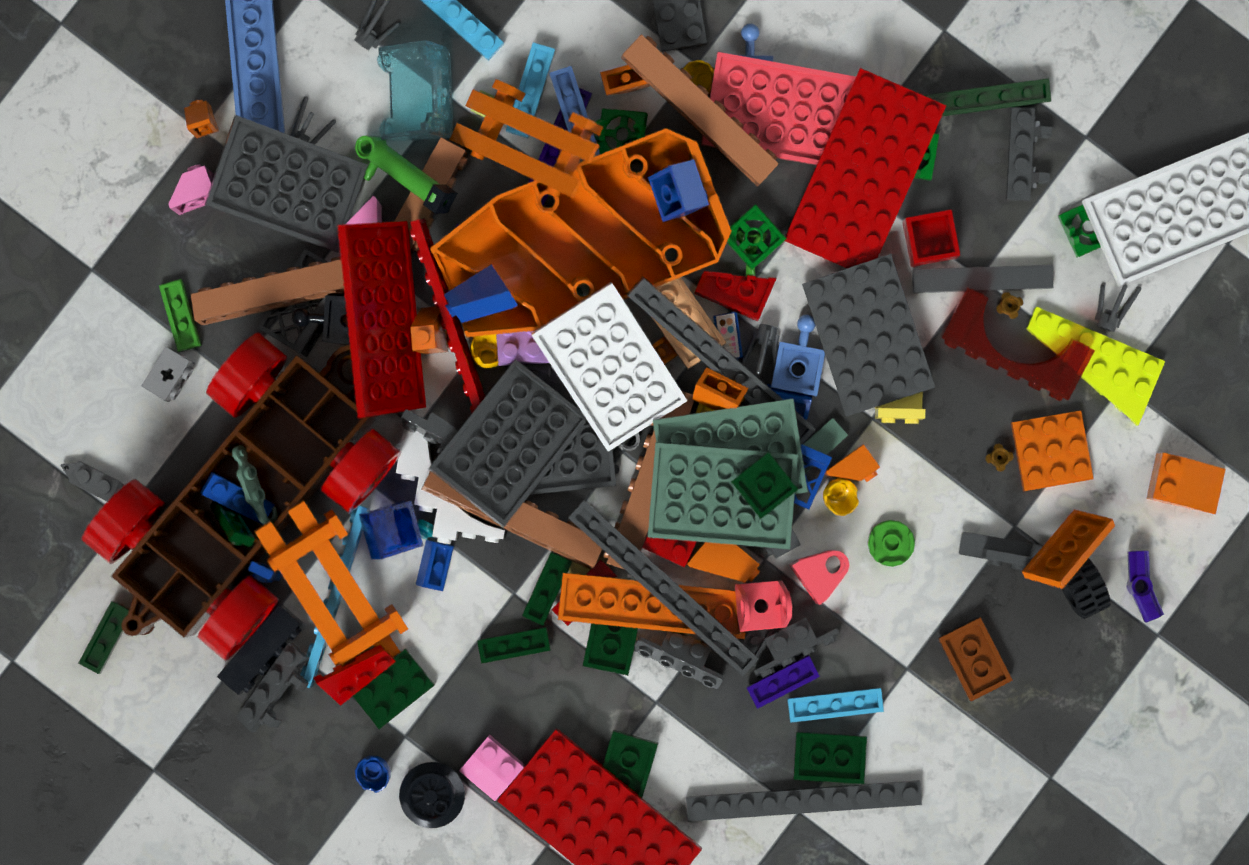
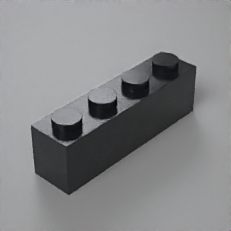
[217,604,303,695]

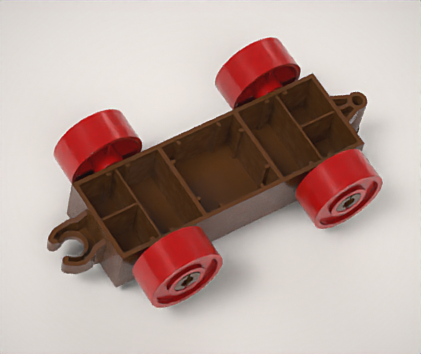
[82,333,401,661]

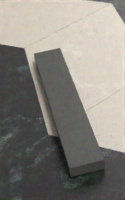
[912,265,1053,293]

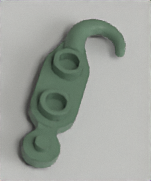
[232,445,278,525]

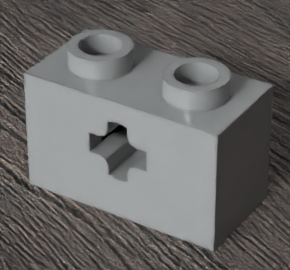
[141,347,194,402]

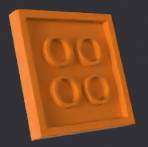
[1011,411,1094,491]

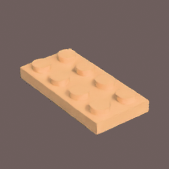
[651,277,726,370]

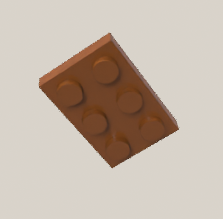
[938,617,1013,701]

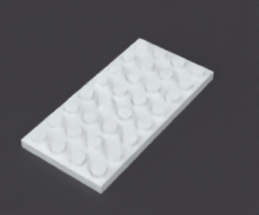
[1082,133,1249,287]

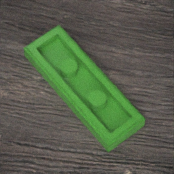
[159,279,202,353]

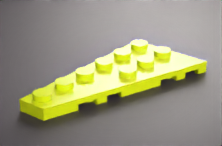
[1026,307,1165,426]

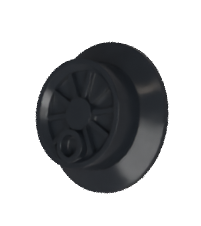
[399,762,465,828]

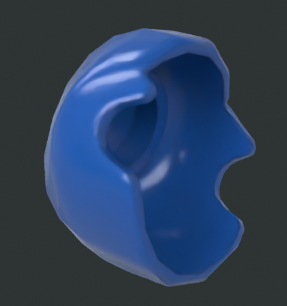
[355,756,391,793]

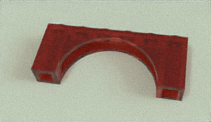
[941,286,1095,401]

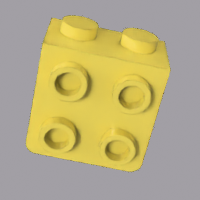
[875,392,925,424]

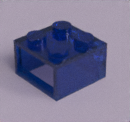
[359,501,424,559]

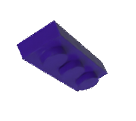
[746,655,820,709]

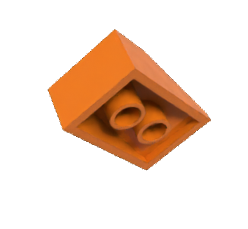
[1146,453,1226,515]

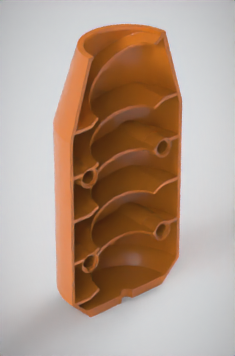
[430,129,731,337]

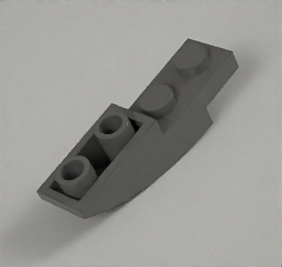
[399,409,458,454]

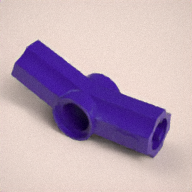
[1126,551,1164,623]

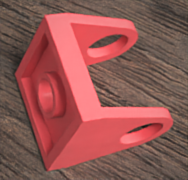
[789,550,849,605]
[735,580,792,632]

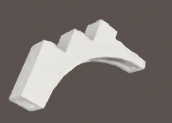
[396,428,506,544]

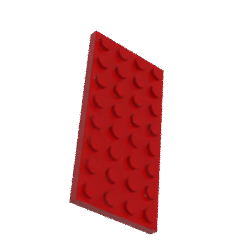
[785,68,947,269]
[338,221,426,418]
[497,728,702,865]

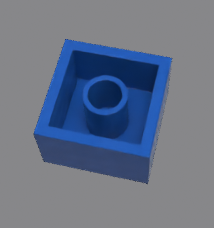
[648,159,709,222]

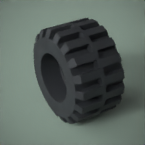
[1061,558,1111,619]

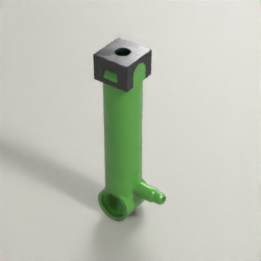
[355,136,458,213]

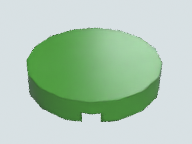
[867,520,915,567]

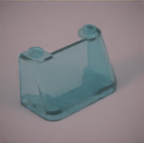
[377,40,453,141]

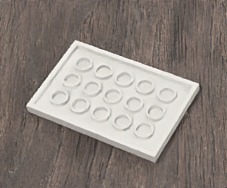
[531,282,687,451]

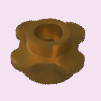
[996,292,1023,319]
[985,444,1014,472]

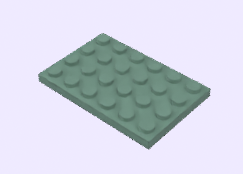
[653,398,808,494]
[648,442,798,549]

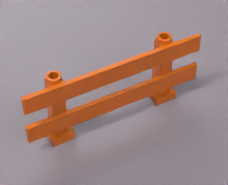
[449,79,603,198]
[254,500,408,667]

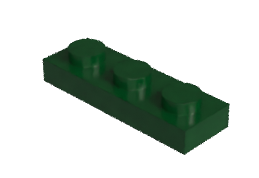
[210,500,255,547]
[522,552,572,626]
[78,601,129,674]
[477,627,551,664]

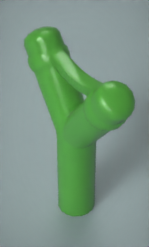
[736,230,767,276]

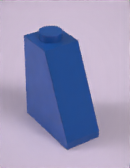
[444,264,518,323]

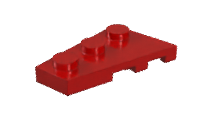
[694,271,777,321]
[313,645,396,706]

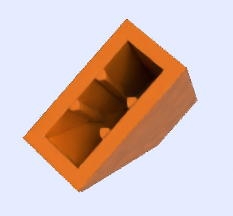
[410,306,448,354]
[687,542,760,583]

